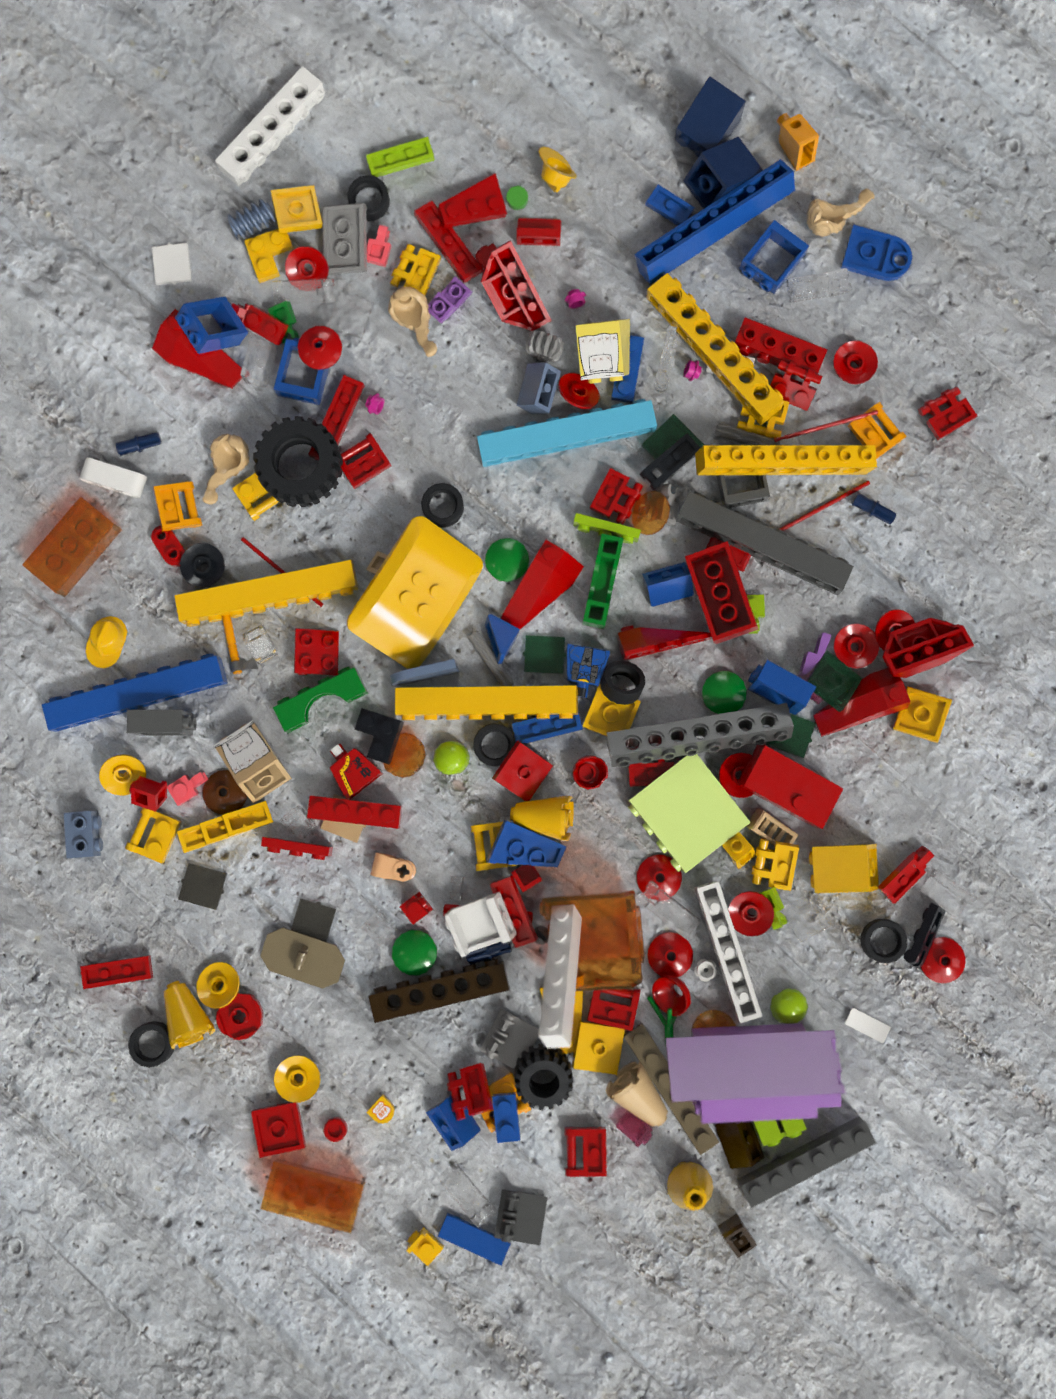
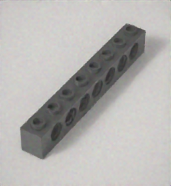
[607,703,794,767]

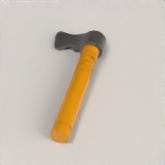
[222,615,258,674]

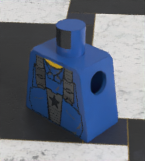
[567,644,610,698]

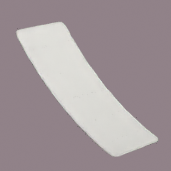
[845,1008,891,1043]

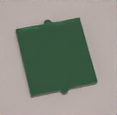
[523,635,566,674]
[766,714,816,758]

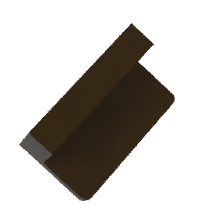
[715,1121,765,1169]

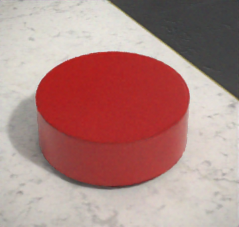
[324,1117,348,1142]

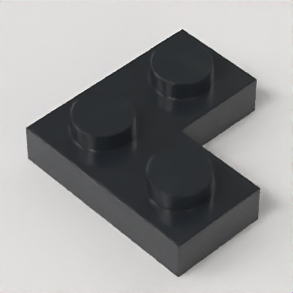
[354,708,404,765]

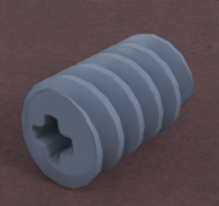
[227,198,277,242]

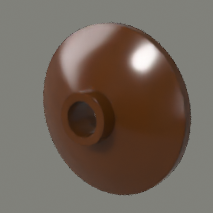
[203,770,247,815]

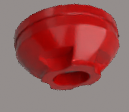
[652,975,691,1016]

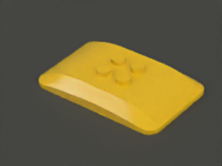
[347,516,483,669]

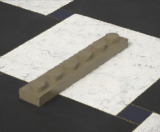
[624,1023,720,1155]

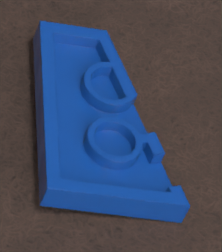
[486,820,567,867]

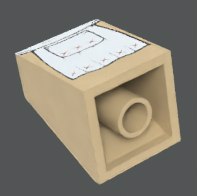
[214,720,292,804]

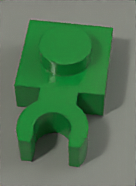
[268,301,299,343]

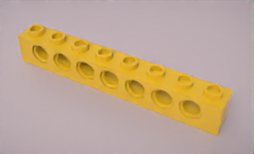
[647,273,784,425]
[695,445,877,475]

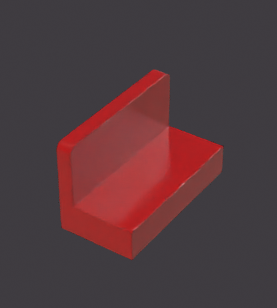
[517,218,561,246]

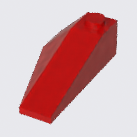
[152,309,246,389]
[616,625,712,661]
[813,668,911,737]

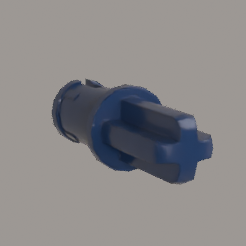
[116,432,162,456]
[852,493,896,524]
[466,941,512,965]

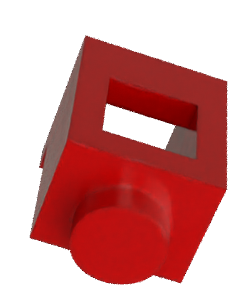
[129,776,167,812]
[399,891,433,925]

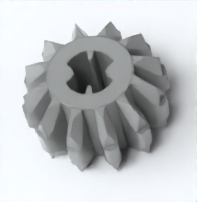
[525,330,564,362]

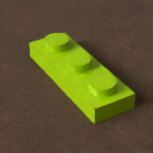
[366,137,435,177]
[573,513,641,544]

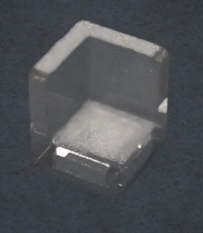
[280,806,317,840]

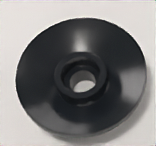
[180,543,225,587]

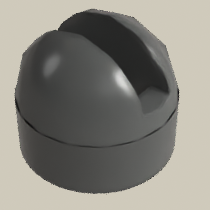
[534,926,549,945]

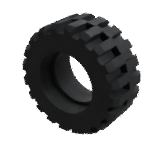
[253,416,343,507]

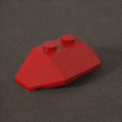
[481,240,552,332]
[882,617,974,678]

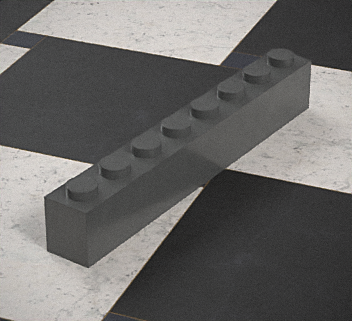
[676,491,854,595]

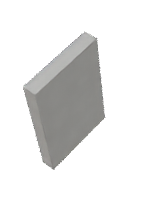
[323,203,367,275]

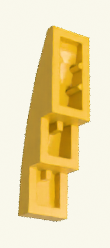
[176,801,273,854]

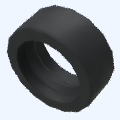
[347,175,390,222]
[421,483,464,528]
[600,660,645,705]
[473,723,516,767]
[860,919,907,963]
[128,1021,175,1068]

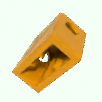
[777,113,819,171]

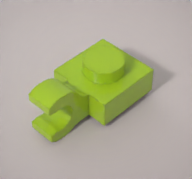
[747,595,765,634]
[759,887,787,930]

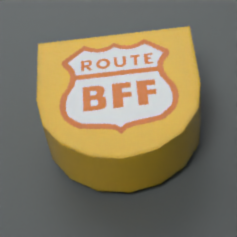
[366,1094,395,1124]

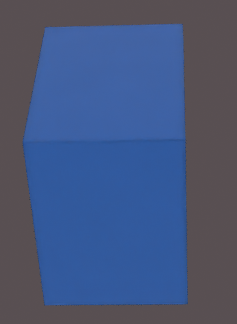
[485,614,520,664]

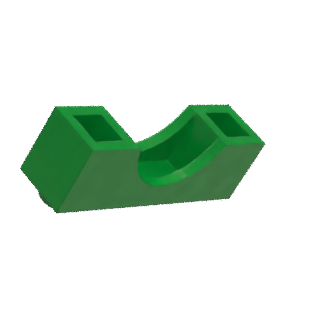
[582,534,624,630]
[273,666,369,733]

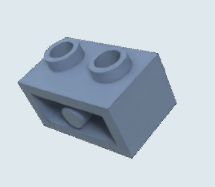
[516,362,561,414]
[64,811,103,859]

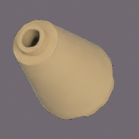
[606,1061,668,1127]

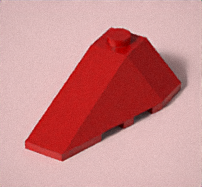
[500,540,584,631]

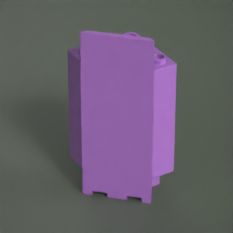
[666,1023,846,1123]

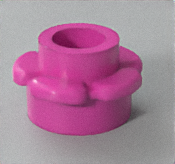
[565,289,586,309]
[683,360,702,381]
[365,393,385,415]

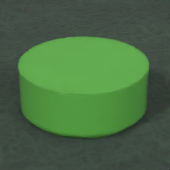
[506,186,528,210]

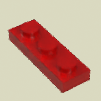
[261,837,333,860]
[489,875,538,948]
[80,955,153,989]

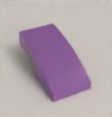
[798,632,831,677]

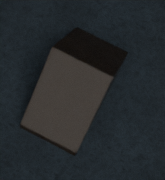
[718,1214,757,1258]

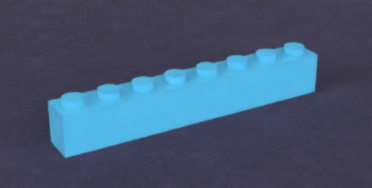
[477,399,657,467]

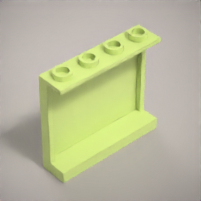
[628,754,751,873]

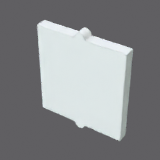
[152,243,192,285]

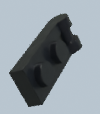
[639,433,700,491]
[904,903,946,968]

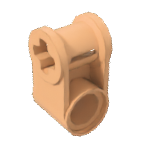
[370,852,416,882]

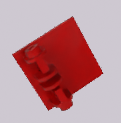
[294,628,339,676]

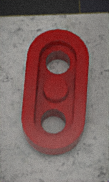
[151,525,186,567]

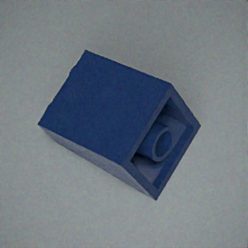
[675,76,746,157]
[683,136,763,209]

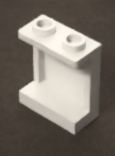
[445,892,517,957]

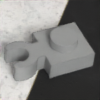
[654,484,679,526]

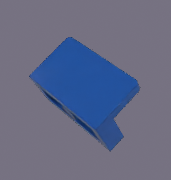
[642,562,694,607]
[426,1095,481,1151]

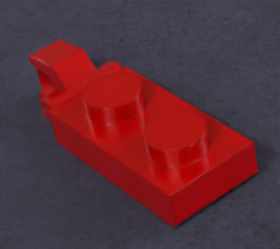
[231,303,289,346]
[878,846,934,904]

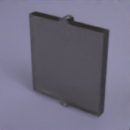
[178,863,227,910]
[291,898,337,942]

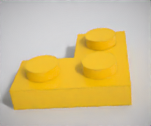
[244,229,293,283]

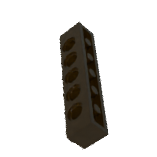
[368,958,510,1023]

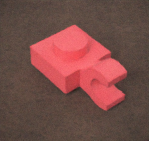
[367,225,392,267]
[167,772,208,806]

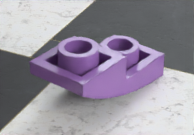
[428,276,473,324]

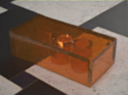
[22,496,122,597]
[260,1159,366,1233]

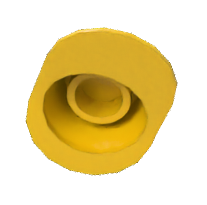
[538,147,577,192]
[86,616,127,668]

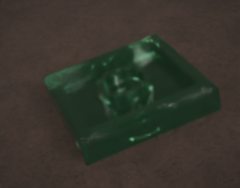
[642,414,704,477]
[806,650,863,712]

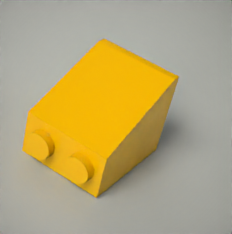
[809,844,879,893]

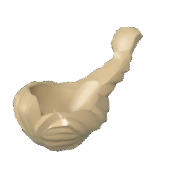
[806,189,875,237]
[388,287,437,357]
[202,434,249,505]

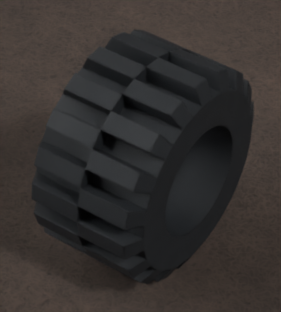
[514,1044,573,1110]

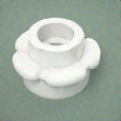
[694,959,717,982]

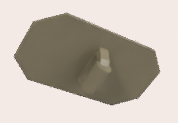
[260,928,345,989]

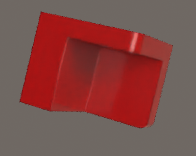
[511,865,543,892]

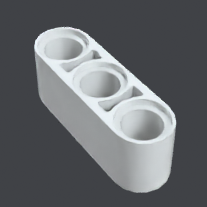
[79,457,147,499]

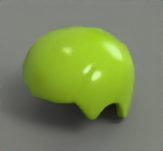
[433,741,470,775]
[770,989,808,1024]

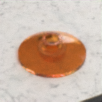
[632,491,670,535]

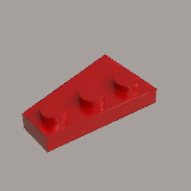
[438,173,507,228]

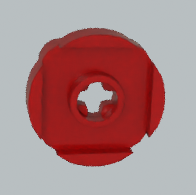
[216,993,264,1040]

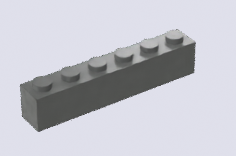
[737,1116,876,1208]

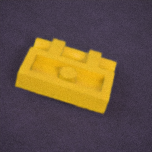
[390,244,441,295]
[737,394,789,438]
[751,838,799,891]

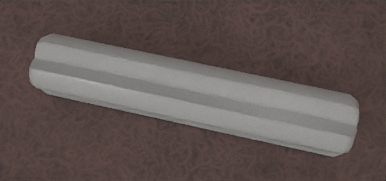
[715,423,780,445]
[468,631,514,686]

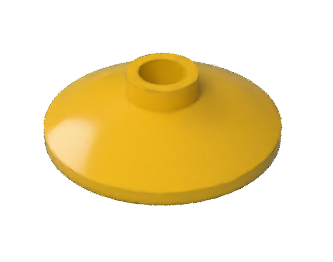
[99,754,146,796]
[196,962,239,1009]
[274,1055,320,1103]

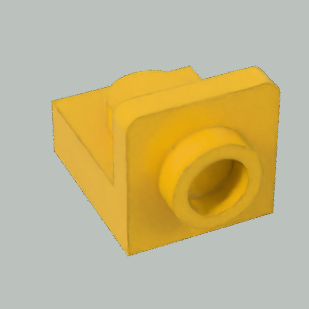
[722,832,756,870]
[406,1227,444,1266]

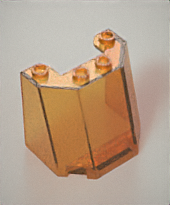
[539,890,645,991]

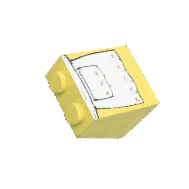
[576,319,630,384]

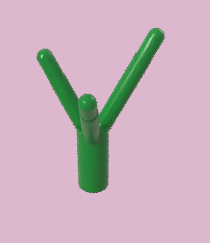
[647,996,677,1046]

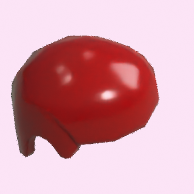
[572,755,608,790]

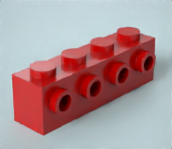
[735,317,828,379]

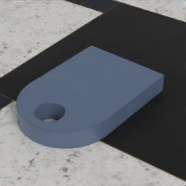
[390,659,460,686]

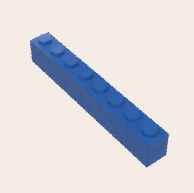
[634,159,795,285]
[42,653,228,732]

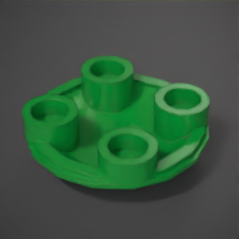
[485,538,529,582]
[702,671,747,714]
[392,930,437,976]

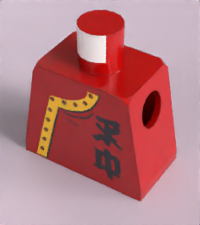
[330,743,384,800]

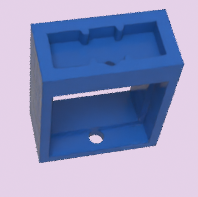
[739,220,809,294]
[175,296,248,354]
[274,338,329,405]
[748,660,816,715]

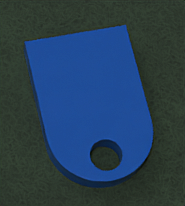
[840,225,912,281]

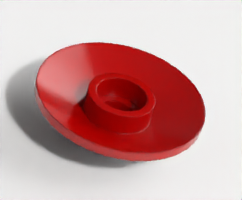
[285,246,329,291]
[298,326,342,370]
[833,341,878,385]
[558,373,600,409]
[875,609,915,651]
[833,624,879,669]
[719,753,753,798]
[637,855,682,900]
[728,891,774,936]
[647,932,693,977]
[921,937,966,983]

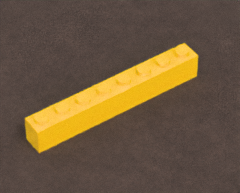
[174,560,359,627]
[395,685,578,721]

